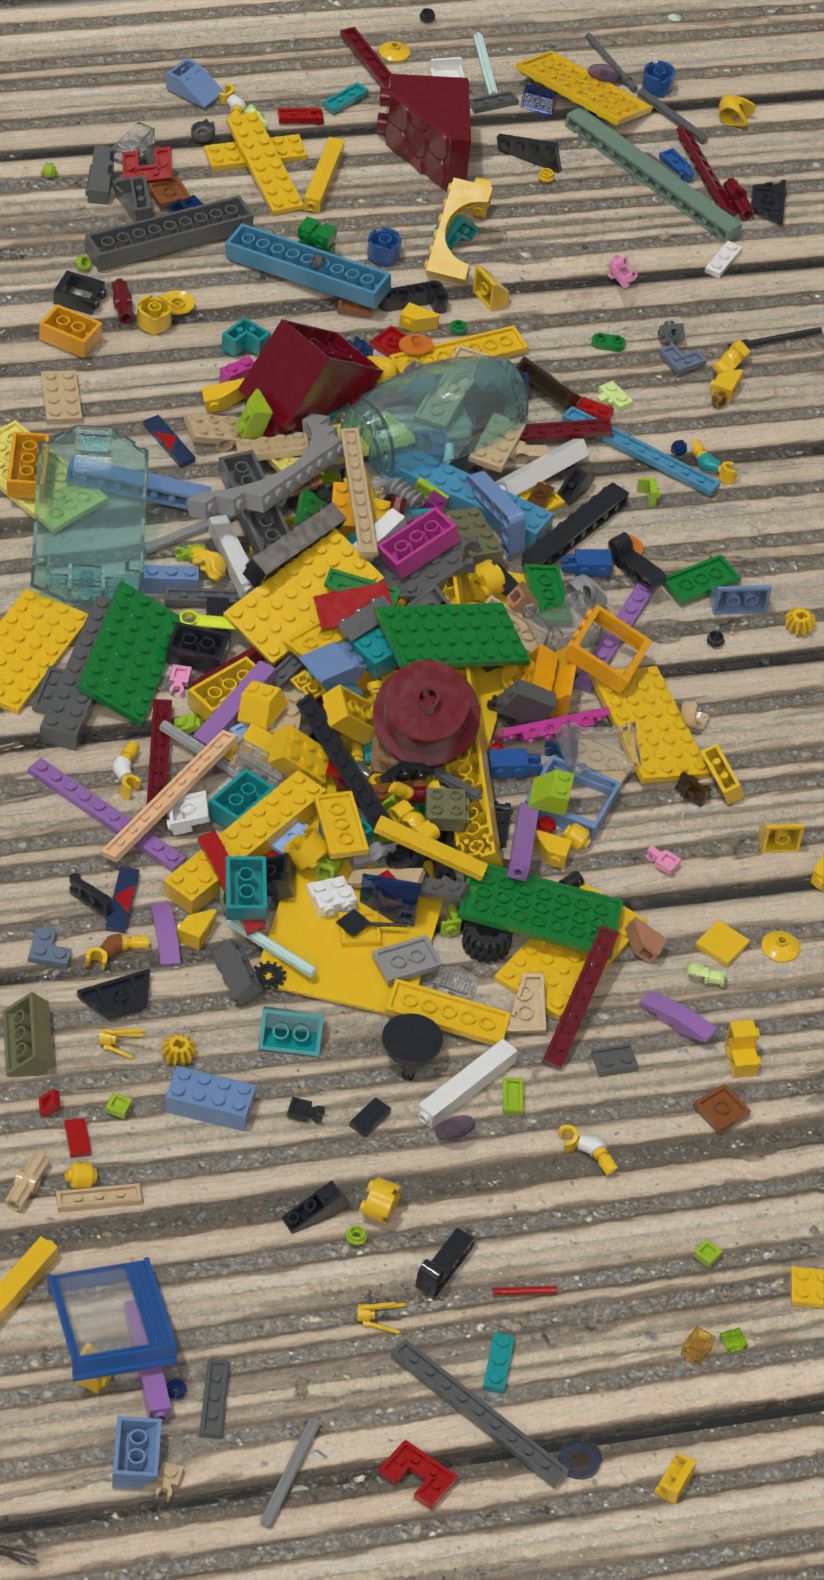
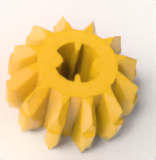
[785,606,816,637]
[161,1033,196,1067]

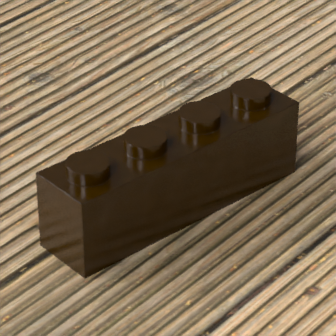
[514,356,582,409]

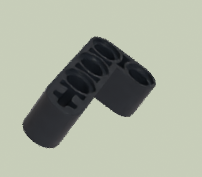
[379,280,449,314]
[608,532,667,591]
[416,1228,477,1298]

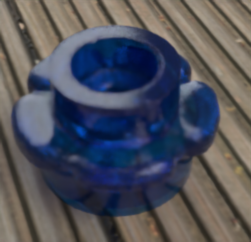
[671,440,687,456]
[166,1378,187,1399]

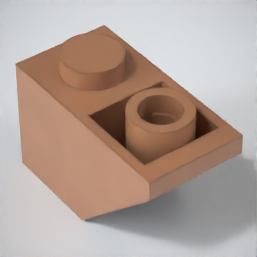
[506,581,539,617]
[625,917,667,964]

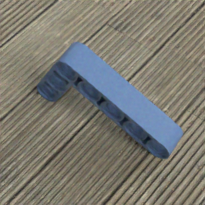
[465,471,526,558]

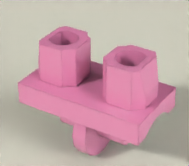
[608,254,638,289]

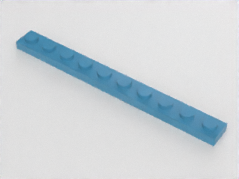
[562,406,720,496]

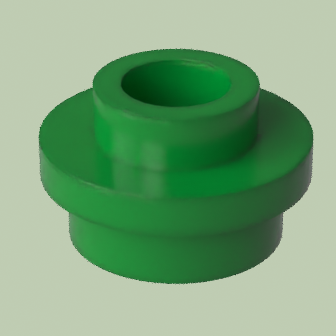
[450,320,467,335]

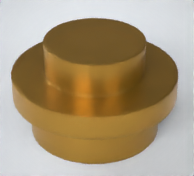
[711,391,728,408]

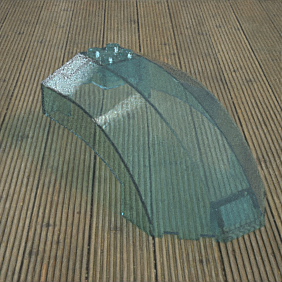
[30,425,149,605]

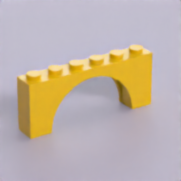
[424,178,493,286]

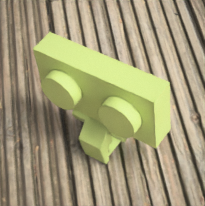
[597,381,633,412]

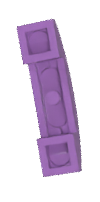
[150,901,181,967]

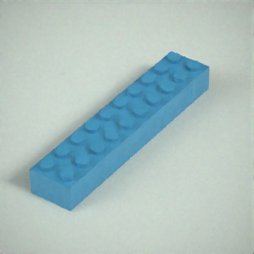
[225,223,391,309]
[380,446,554,547]

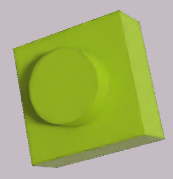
[105,1092,132,1119]
[693,1239,723,1268]

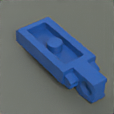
[659,148,694,183]

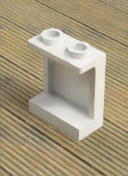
[429,57,470,85]

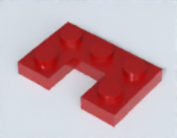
[122,146,173,183]
[378,1440,458,1510]

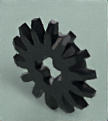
[253,961,287,990]

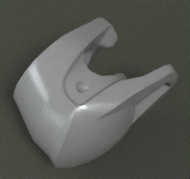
[565,574,607,610]

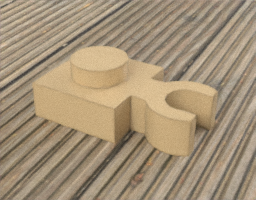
[155,1461,184,1502]

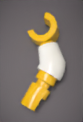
[219,83,246,117]
[113,741,142,800]
[558,1125,618,1176]

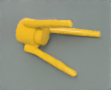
[99,1029,145,1059]
[357,1302,406,1335]

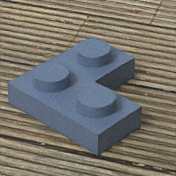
[659,344,707,375]
[28,927,72,969]

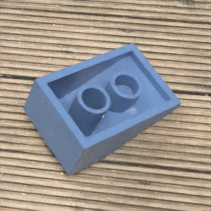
[299,642,368,684]

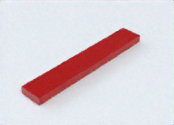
[197,830,266,936]

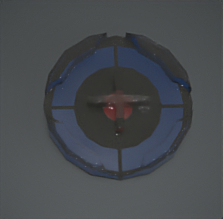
[558,1438,602,1480]

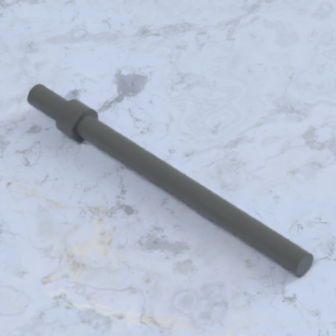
[585,33,638,92]

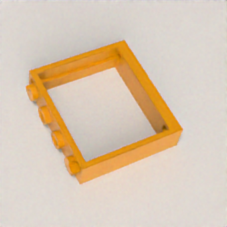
[564,604,652,694]

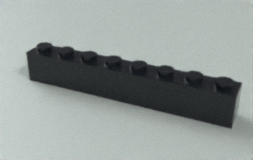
[521,482,629,567]

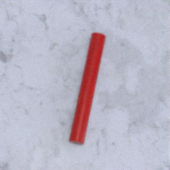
[492,1285,557,1296]

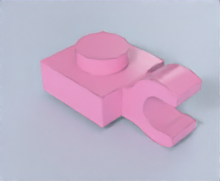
[645,846,681,875]

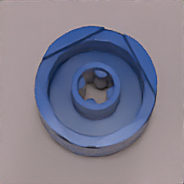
[642,61,676,98]
[367,227,402,267]

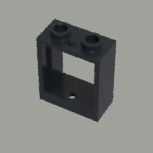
[53,270,107,315]

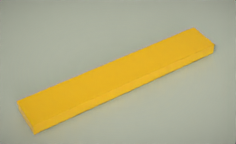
[373,815,488,881]

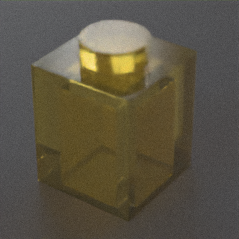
[681,1326,715,1366]

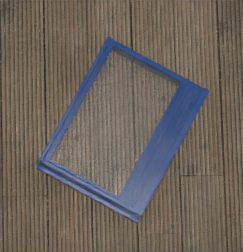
[47,1257,178,1382]

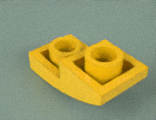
[290,670,327,699]

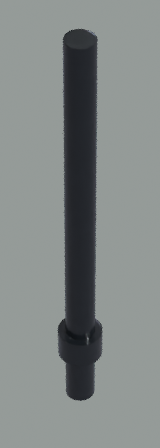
[728,327,822,349]

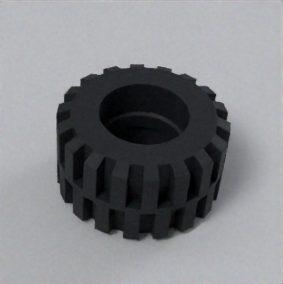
[462,921,513,963]

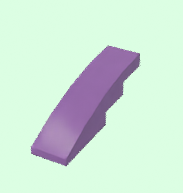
[639,991,718,1043]

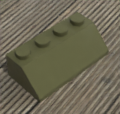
[3,992,53,1077]

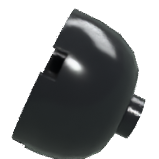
[385,844,425,869]

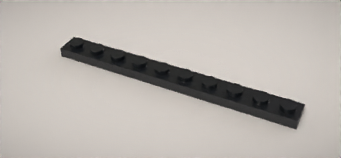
[296,693,394,836]

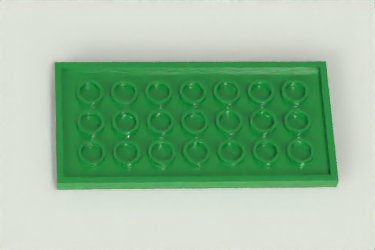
[75,581,184,726]
[374,603,531,669]
[457,862,623,959]

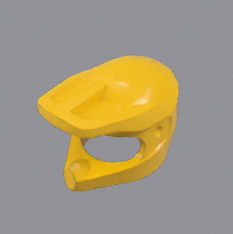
[719,94,756,126]

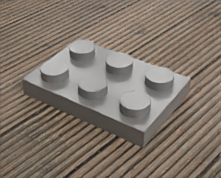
[372,935,443,985]

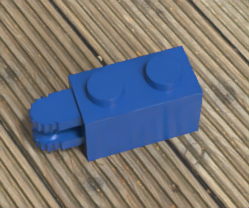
[560,549,613,578]
[488,748,543,779]

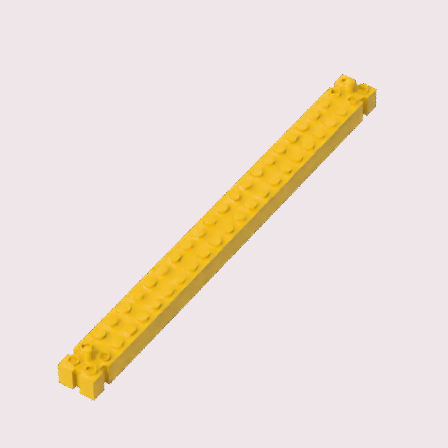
[440,516,503,877]

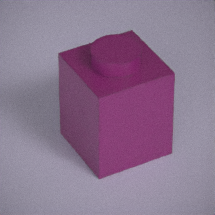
[420,490,448,511]

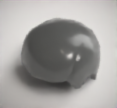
[191,119,215,143]

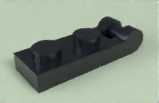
[494,801,511,848]
[69,873,112,916]

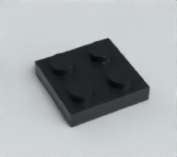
[380,761,434,783]

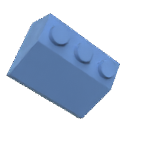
[142,565,199,594]
[710,585,772,615]
[112,1416,162,1489]

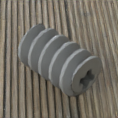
[385,478,424,510]

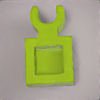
[174,544,206,563]

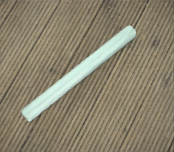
[473,32,498,95]
[225,919,317,977]

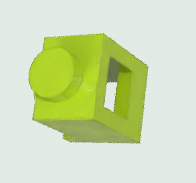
[315,854,343,880]

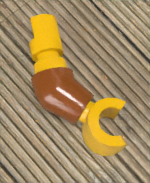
[84,934,149,971]

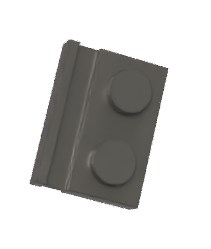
[591,1043,639,1077]

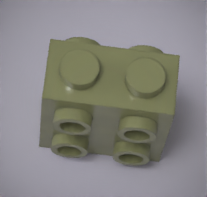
[425,788,469,832]

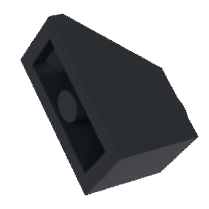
[557,465,596,505]

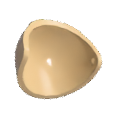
[681,701,709,730]

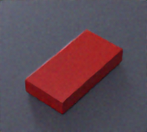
[64,1118,91,1158]

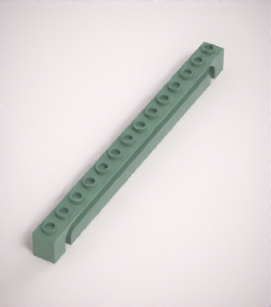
[565,107,742,243]

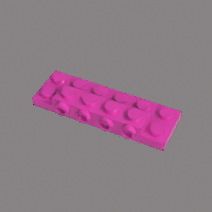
[493,707,610,744]

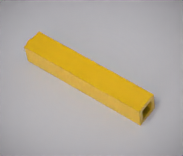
[303,137,345,213]
[0,1236,58,1324]

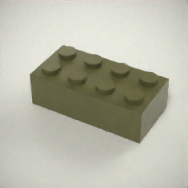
[445,507,504,565]

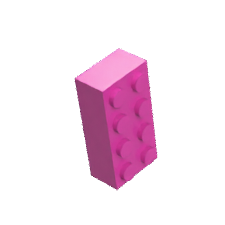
[377,507,461,580]

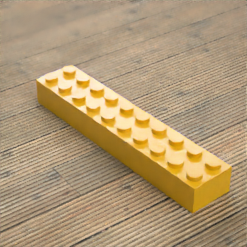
[163,770,327,915]

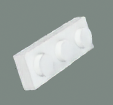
[705,241,742,279]

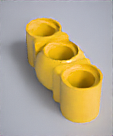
[712,339,751,374]
[387,800,440,840]

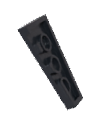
[496,133,562,173]

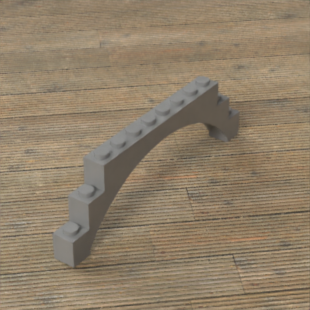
[187,413,344,520]

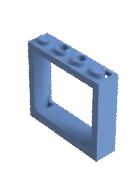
[524,755,622,841]

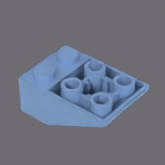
[166,58,224,109]

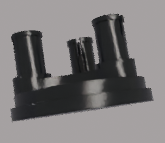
[382,1013,443,1081]

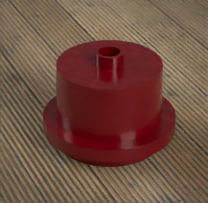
[373,660,480,768]

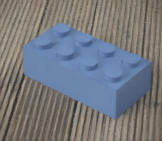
[165,1066,256,1131]

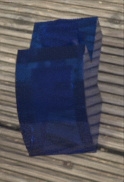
[166,195,203,213]

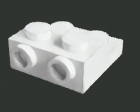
[166,790,210,835]
[306,875,357,918]

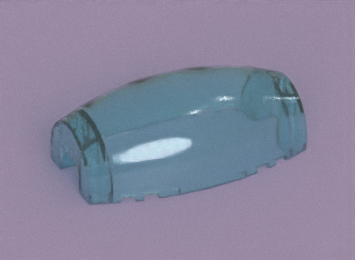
[340,355,529,473]

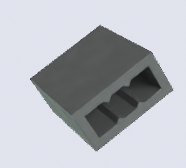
[496,679,556,724]

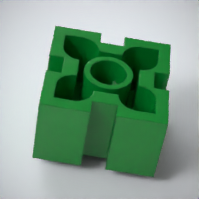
[297,216,337,254]

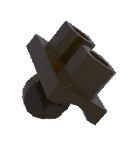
[675,772,711,807]

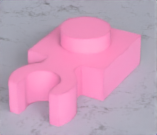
[169,664,192,697]

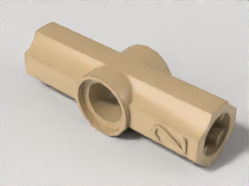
[509,441,548,464]
[5,1152,50,1212]

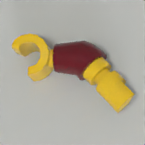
[388,780,448,805]

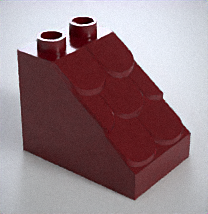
[377,74,471,191]
[238,319,383,435]

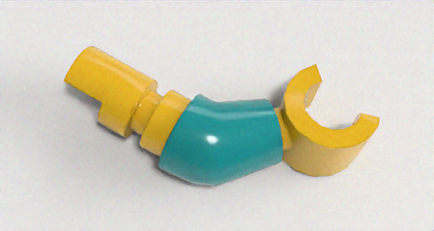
[691,439,737,484]

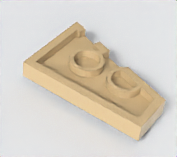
[506,973,546,1034]

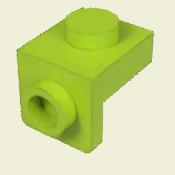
[637,478,660,506]
[174,712,204,734]
[440,904,462,937]

